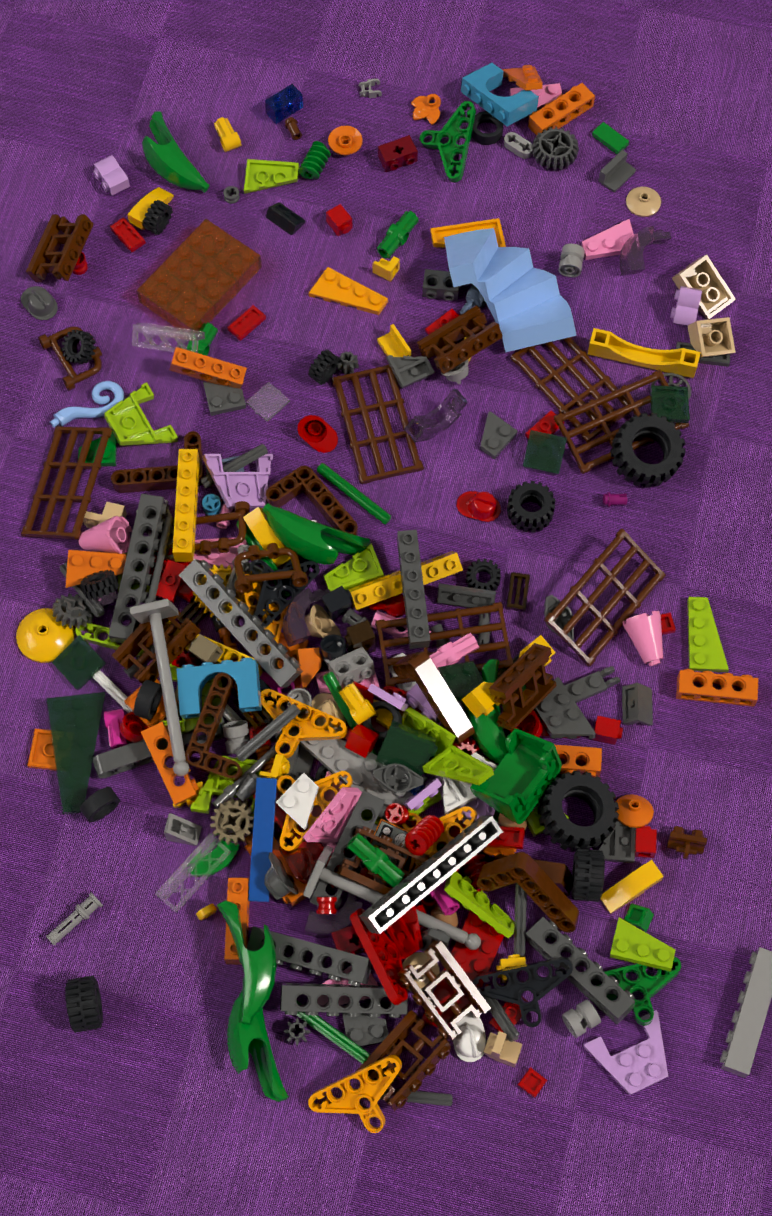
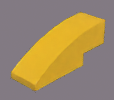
[127,187,174,230]
[243,507,291,567]
[600,860,664,914]

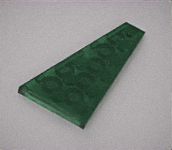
[46,692,105,815]

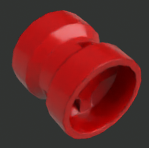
[72,252,88,275]

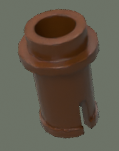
[284,117,302,140]

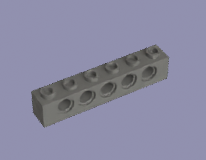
[397,530,430,649]
[310,790,386,910]
[526,917,635,1025]
[246,926,372,987]
[280,983,408,1018]

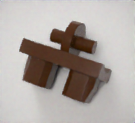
[667,826,707,859]

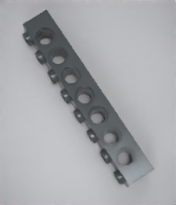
[108,494,168,643]
[179,559,303,688]
[360,815,503,934]

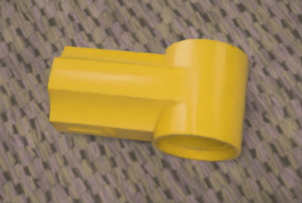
[214,117,242,152]
[338,682,376,725]

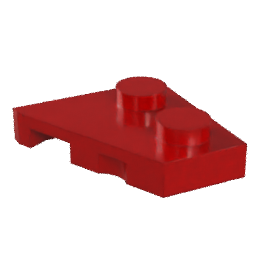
[386,906,423,959]

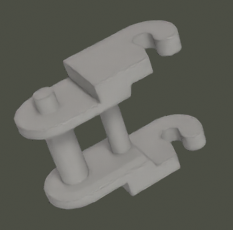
[359,79,382,98]

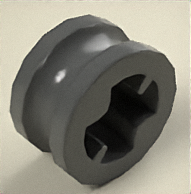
[223,186,240,204]

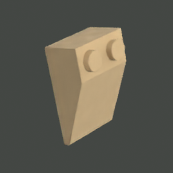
[672,255,736,320]

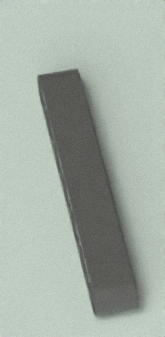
[92,716,225,779]

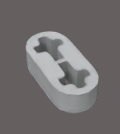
[504,132,533,159]

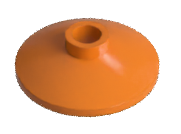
[328,126,363,155]
[616,794,654,828]

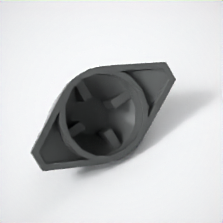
[544,595,574,640]
[373,763,423,793]

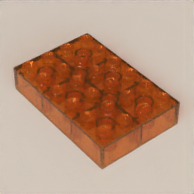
[137,219,262,338]

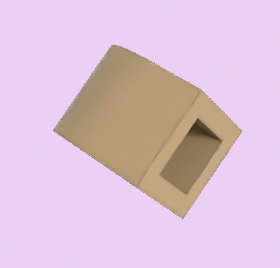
[83,502,127,528]
[484,1031,522,1068]

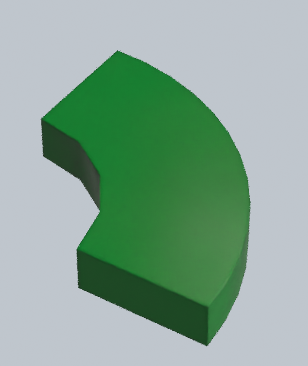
[191,841,240,877]

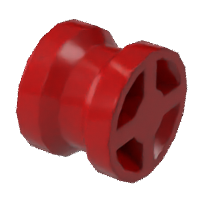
[385,803,409,825]
[316,897,337,914]

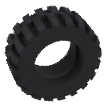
[610,413,686,488]
[538,771,619,852]

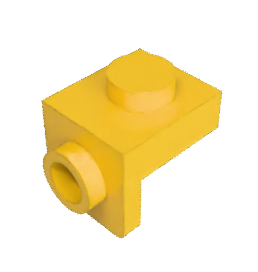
[259,754,290,784]
[496,954,526,983]

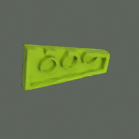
[687,597,729,672]
[444,871,515,939]

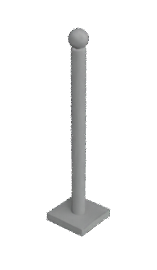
[130,599,189,776]
[303,846,481,950]

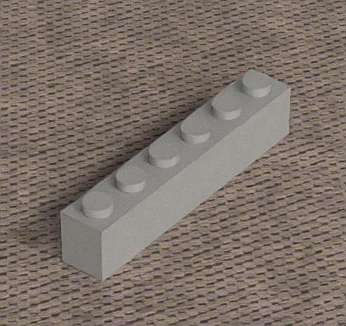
[720,947,772,1078]

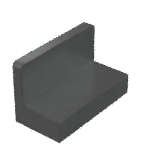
[598,150,636,192]
[622,683,653,726]
[284,744,315,782]

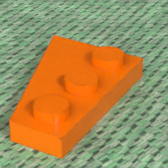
[502,65,543,90]
[65,549,126,588]

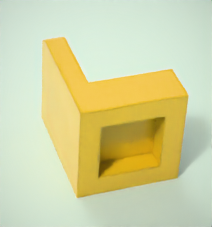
[372,256,400,282]

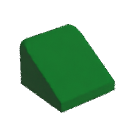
[624,903,654,932]

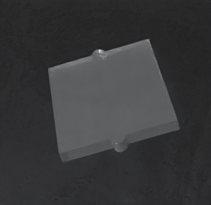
[246,382,290,422]

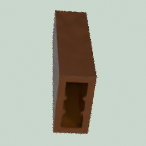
[490,855,572,896]

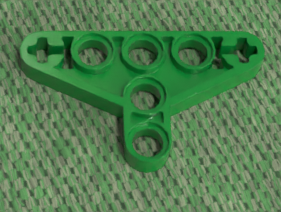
[420,101,476,182]
[592,957,681,1026]

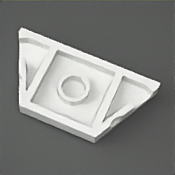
[441,753,497,815]

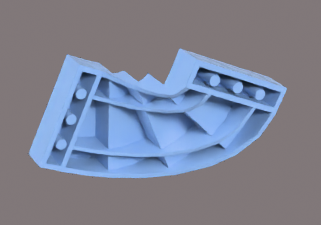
[444,228,577,352]

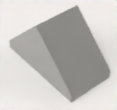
[164,813,202,846]

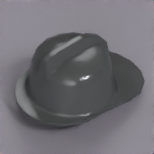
[21,286,58,320]
[264,852,299,900]

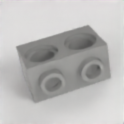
[328,647,375,689]

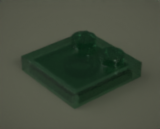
[650,385,690,423]
[523,430,567,474]
[52,635,106,690]
[438,661,485,701]

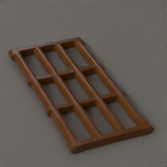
[510,337,632,443]
[331,365,424,484]
[554,370,689,474]
[21,426,112,540]
[544,528,666,667]
[375,602,513,687]

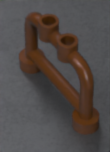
[38,326,102,391]
[195,501,250,556]
[234,543,308,594]

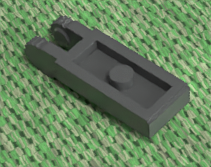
[565,666,621,703]

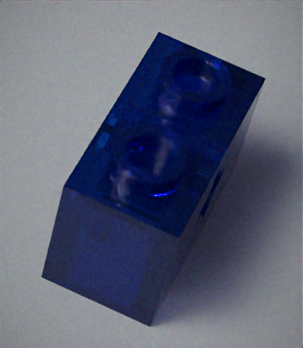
[265,84,303,124]

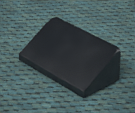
[266,202,306,235]

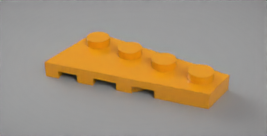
[430,218,506,248]
[309,267,388,315]

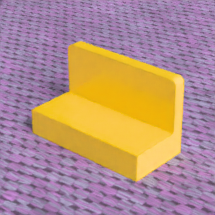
[377,324,411,357]

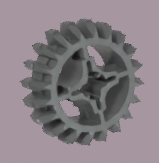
[532,126,579,171]

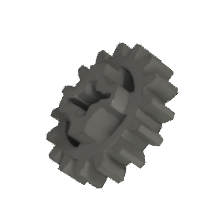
[52,593,94,629]

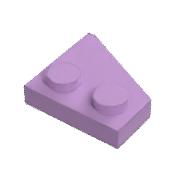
[368,683,409,711]
[403,778,442,811]

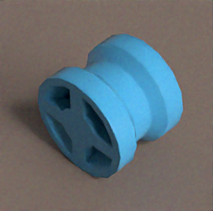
[202,494,221,516]

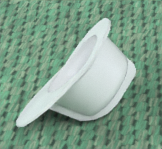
[453,1013,487,1062]

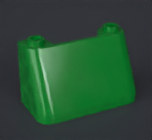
[470,728,562,824]

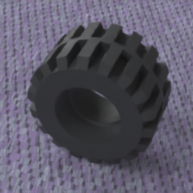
[507,481,556,533]
[571,848,605,902]
[65,975,103,1033]

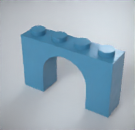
[461,63,539,126]
[177,658,262,719]

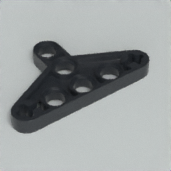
[248,559,320,629]
[473,957,573,1027]

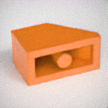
[290,648,322,689]

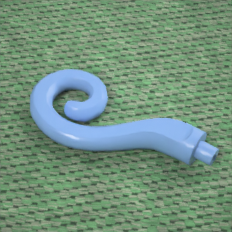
[50,381,124,427]

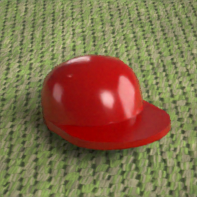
[369,594,405,617]
[119,711,160,743]

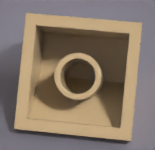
[688,317,736,357]

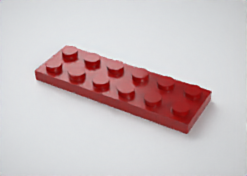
[422,910,504,1029]

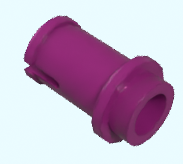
[603,492,627,507]

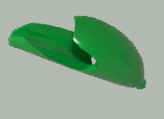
[142,111,210,193]
[262,503,370,565]
[463,659,508,765]
[217,901,276,1025]
[227,990,289,1102]

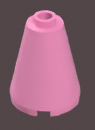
[78,516,132,554]
[622,611,663,666]

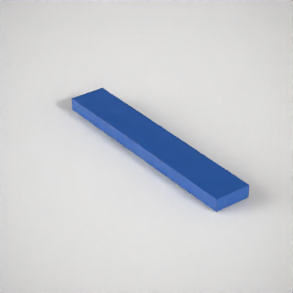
[248,778,277,902]

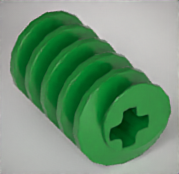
[298,141,331,180]

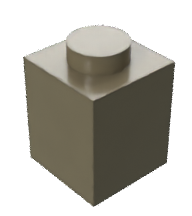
[189,634,223,664]

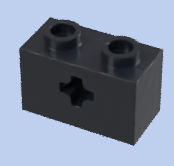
[322,586,353,620]

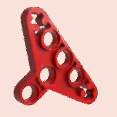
[350,908,408,1005]

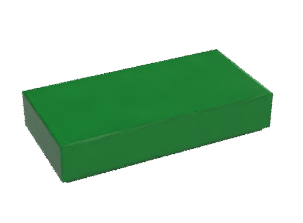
[592,122,629,154]

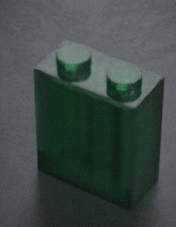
[376,720,438,777]

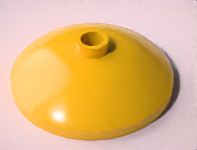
[16,608,75,663]

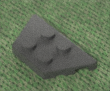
[534,677,596,739]

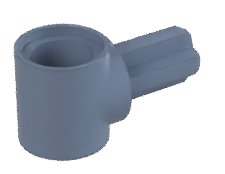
[460,285,486,314]

